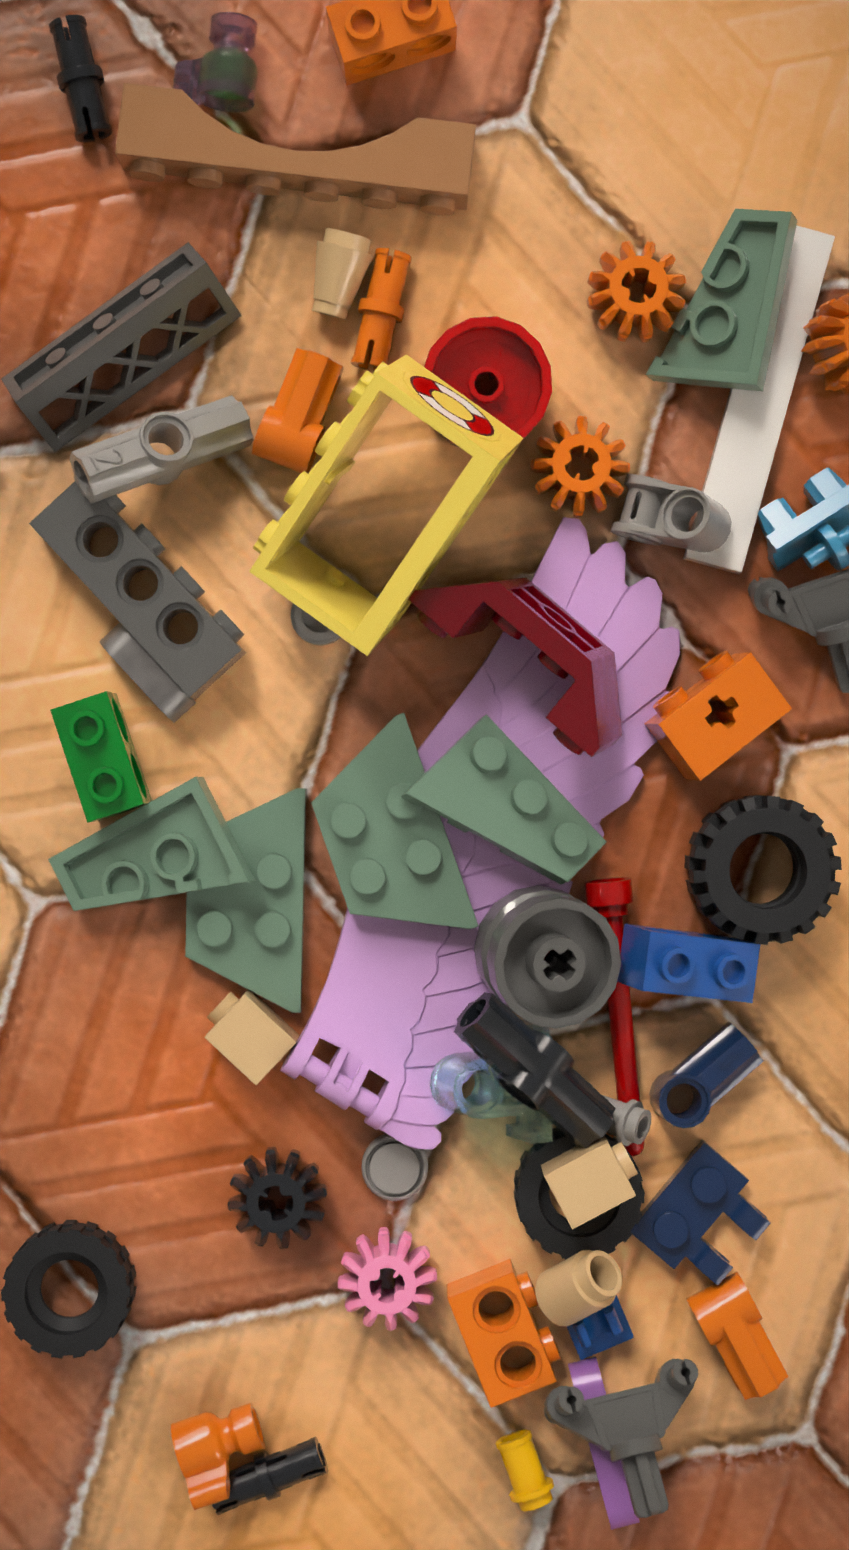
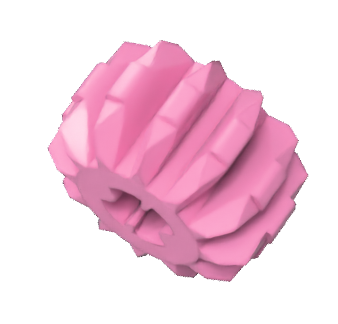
[338,1227,437,1331]

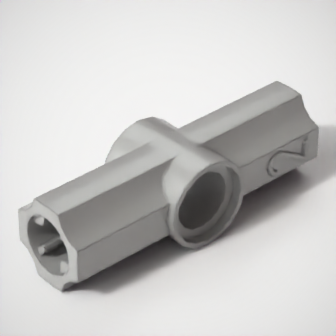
[70,395,253,504]

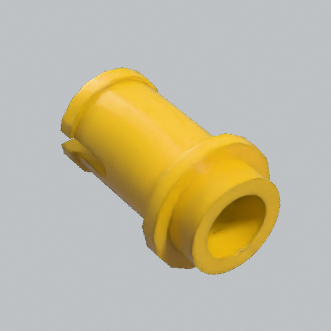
[495,1429,554,1512]

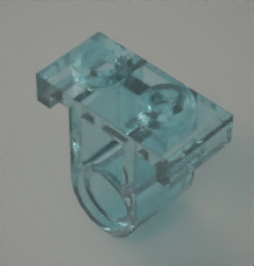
[430,1018,553,1144]

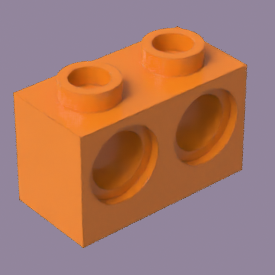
[325,0,457,86]
[446,1259,562,1408]

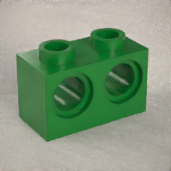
[50,691,152,823]

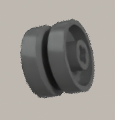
[474,885,621,1029]

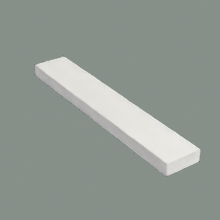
[683,226,835,574]

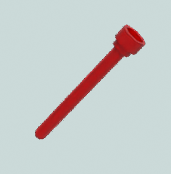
[585,877,645,1156]

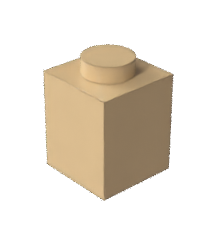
[204,990,300,1085]
[541,1135,638,1229]

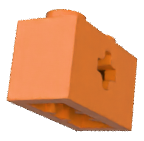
[644,650,792,781]

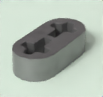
[99,623,196,723]

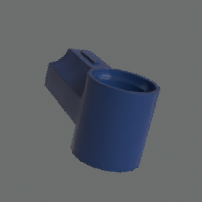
[649,1022,763,1128]

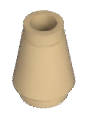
[312,228,373,320]

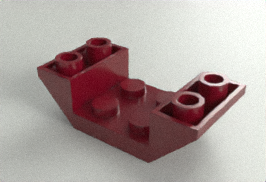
[408,578,622,757]

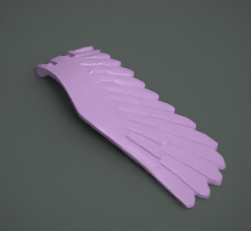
[280,517,680,1149]

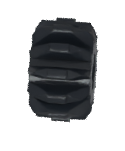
[227,1147,327,1249]

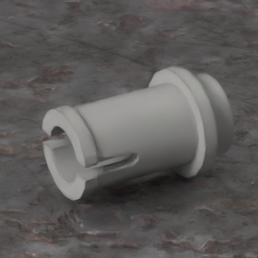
[602,1095,651,1146]

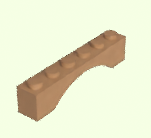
[115,83,476,216]

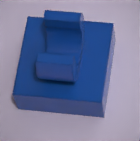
[566,1295,634,1360]

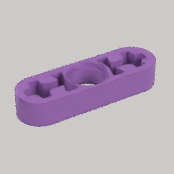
[568,1356,640,1530]

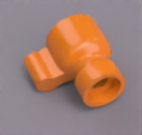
[170,1403,265,1510]

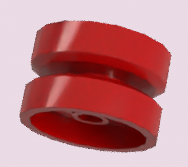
[424,316,552,447]

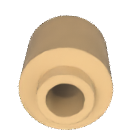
[535,1250,622,1326]

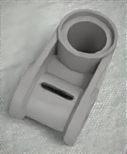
[611,474,732,552]

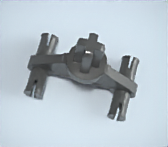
[748,569,849,693]
[544,1359,698,1518]

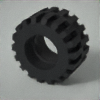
[684,795,842,945]

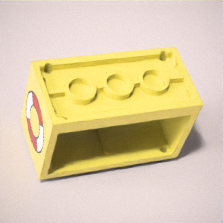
[249,355,524,656]

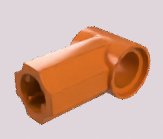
[252,348,344,473]
[686,1272,789,1400]

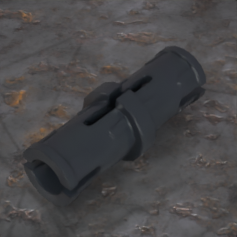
[49,15,112,143]
[212,1437,328,1515]

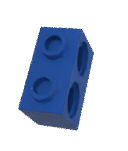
[617,924,760,1003]

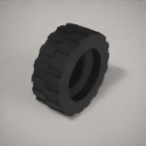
[514,1127,645,1259]
[1,1220,137,1359]

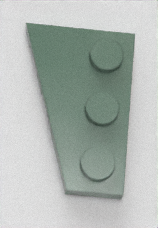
[646,209,798,392]
[401,714,607,885]
[48,777,256,911]

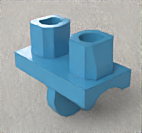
[758,468,849,572]

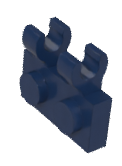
[631,1140,771,1285]

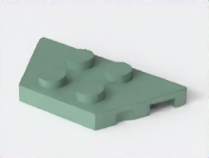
[311,713,479,929]
[185,788,307,1013]

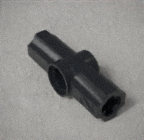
[454,992,616,1148]

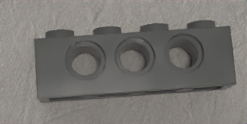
[29,481,246,700]

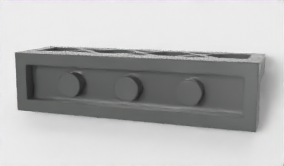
[1,242,242,452]

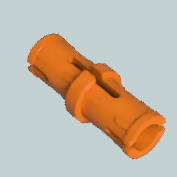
[350,248,412,372]

